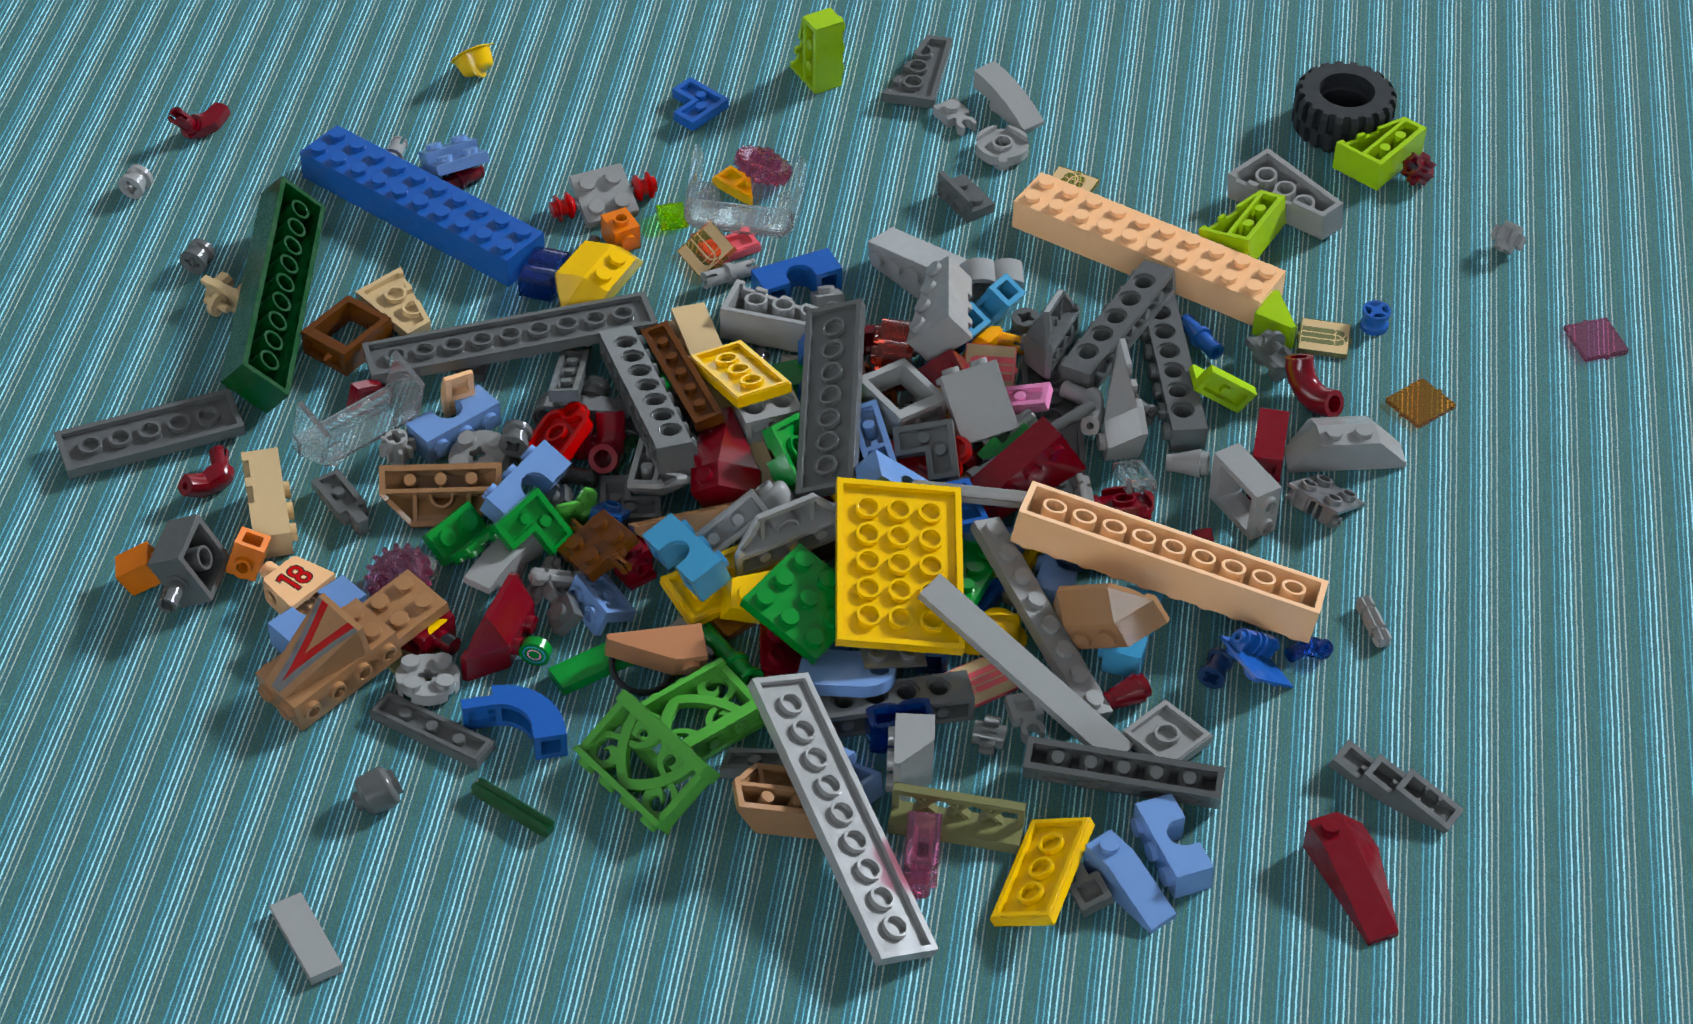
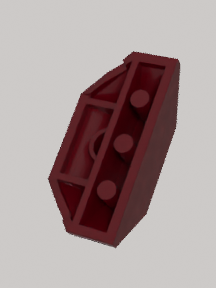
[460,571,538,681]

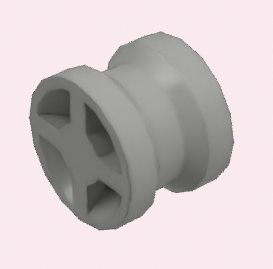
[118,164,153,199]

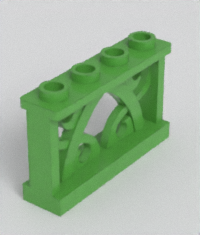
[617,657,765,777]
[573,689,721,835]

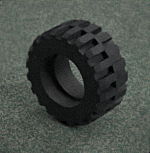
[1292,61,1397,153]

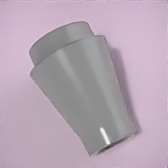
[1166,449,1210,478]

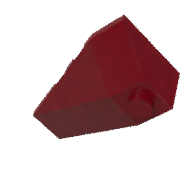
[691,406,762,508]

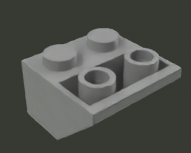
[886,713,935,801]

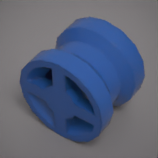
[1360,300,1391,336]

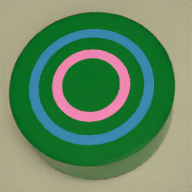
[519,636,552,666]

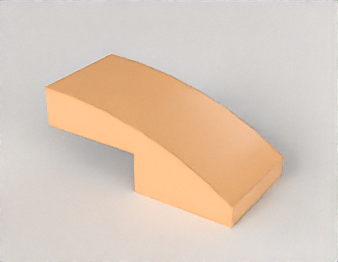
[441,369,475,417]

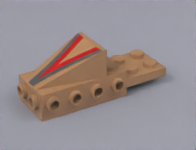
[255,569,450,731]

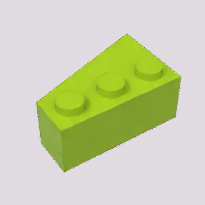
[790,7,845,94]
[1332,116,1427,191]
[1198,190,1286,259]

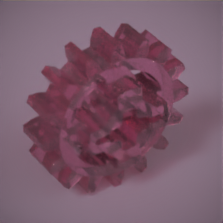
[734,145,793,187]
[364,543,433,596]

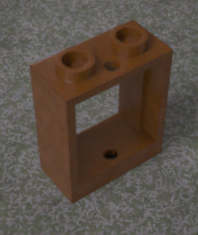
[301,295,393,376]

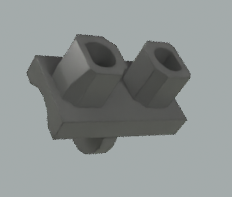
[1245,329,1293,381]

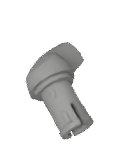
[1059,380,1104,435]

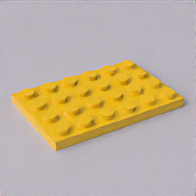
[835,477,965,656]

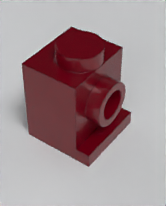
[614,535,657,591]

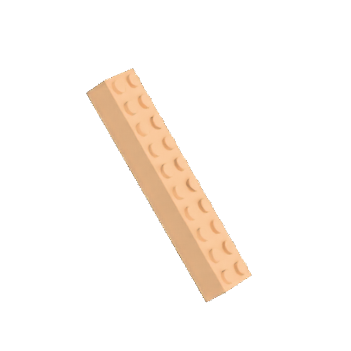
[1012,172,1286,326]
[1010,481,1329,644]

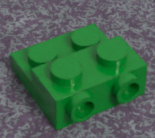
[761,412,800,491]

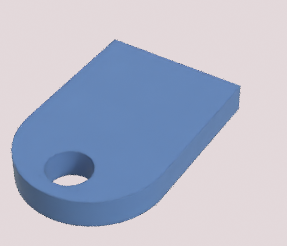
[798,650,896,698]

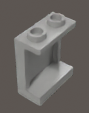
[935,357,1019,444]

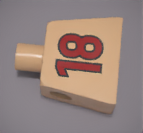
[260,556,336,615]

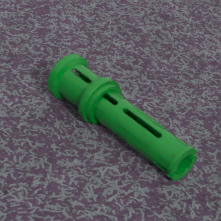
[702,622,764,686]

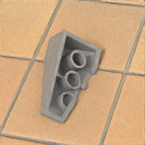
[1096,338,1148,461]

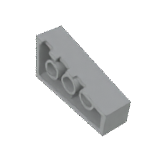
[906,256,973,362]
[720,279,818,352]

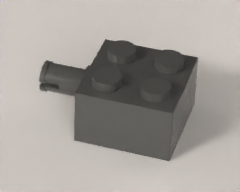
[148,514,230,613]

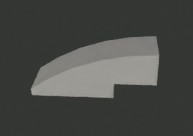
[973,61,1044,133]
[463,534,544,594]

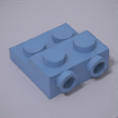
[418,134,490,177]

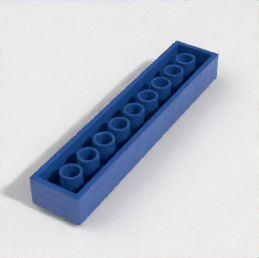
[300,125,545,287]

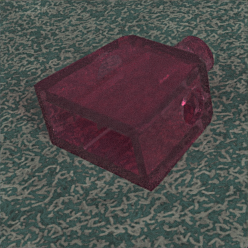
[904,811,943,899]

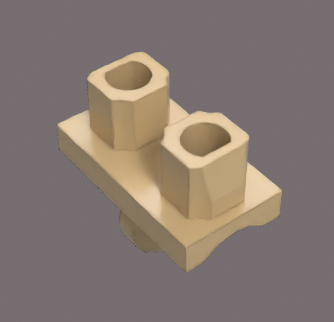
[200,271,242,317]

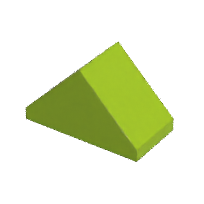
[1252,290,1296,349]

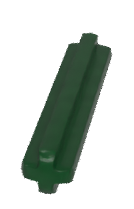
[471,778,555,838]

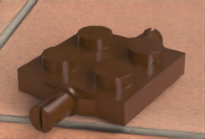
[557,509,640,583]

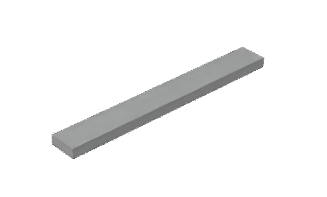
[917,574,1134,751]

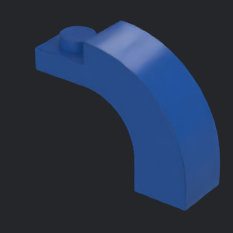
[460,685,568,760]

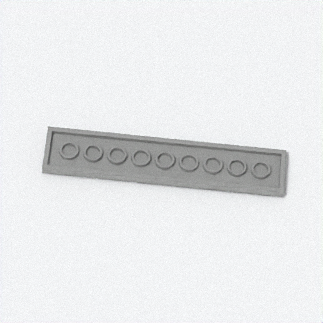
[747,672,939,966]

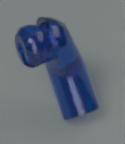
[1284,637,1334,663]

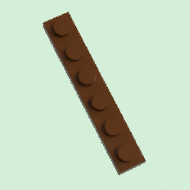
[640,321,725,432]

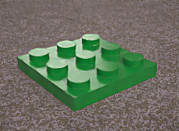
[740,543,835,665]

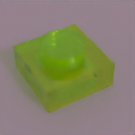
[655,202,689,231]

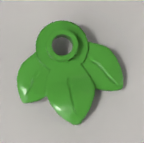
[556,487,598,525]

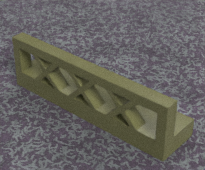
[887,782,1026,854]

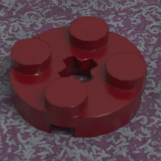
[1094,486,1154,520]

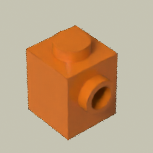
[601,207,641,251]
[225,526,271,582]
[115,541,161,596]

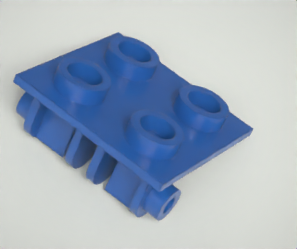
[1219,628,1294,689]

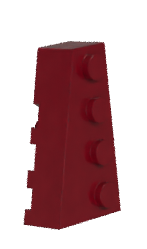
[970,416,1087,520]

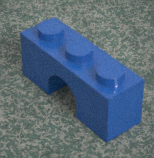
[751,248,842,298]

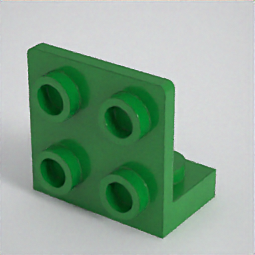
[421,501,498,567]

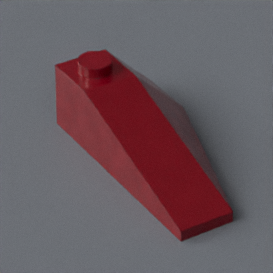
[1303,811,1399,946]

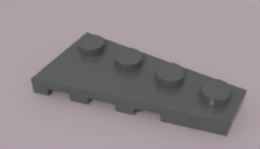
[882,35,953,109]

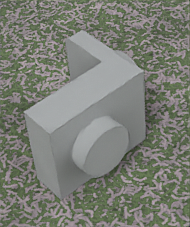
[810,285,845,307]

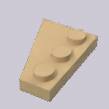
[355,267,431,336]

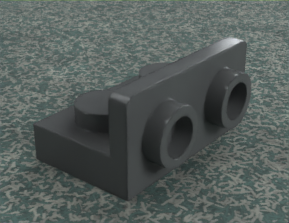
[936,171,995,223]

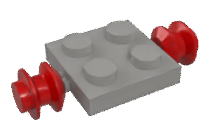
[549,163,658,228]

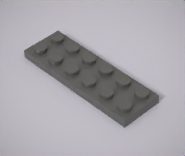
[54,389,246,480]

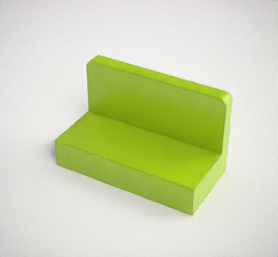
[1189,364,1257,413]

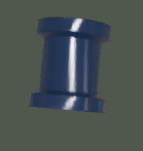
[1198,647,1235,689]

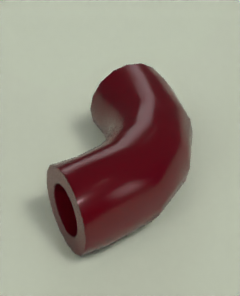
[1285,354,1344,417]
[588,410,626,474]

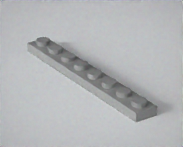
[970,517,1113,719]

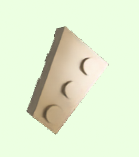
[241,447,298,558]

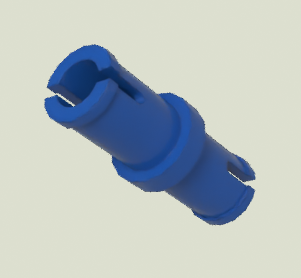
[1181,314,1224,360]

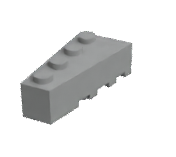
[1227,148,1344,240]
[868,227,974,303]

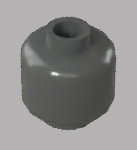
[351,766,403,816]

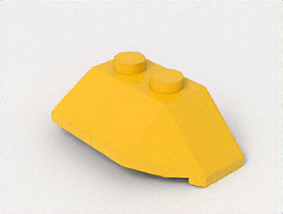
[555,240,643,307]

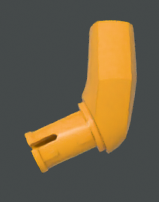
[961,326,1024,359]

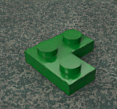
[490,487,574,555]

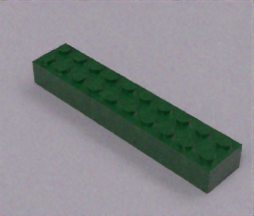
[220,176,326,413]

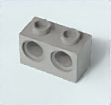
[735,388,801,444]

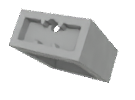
[861,358,947,436]
[1208,443,1282,541]

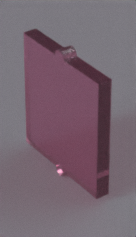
[1563,317,1629,362]

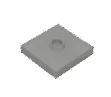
[1121,699,1213,761]

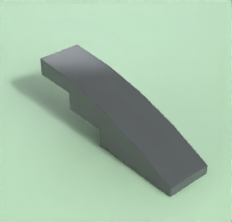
[1328,740,1464,833]

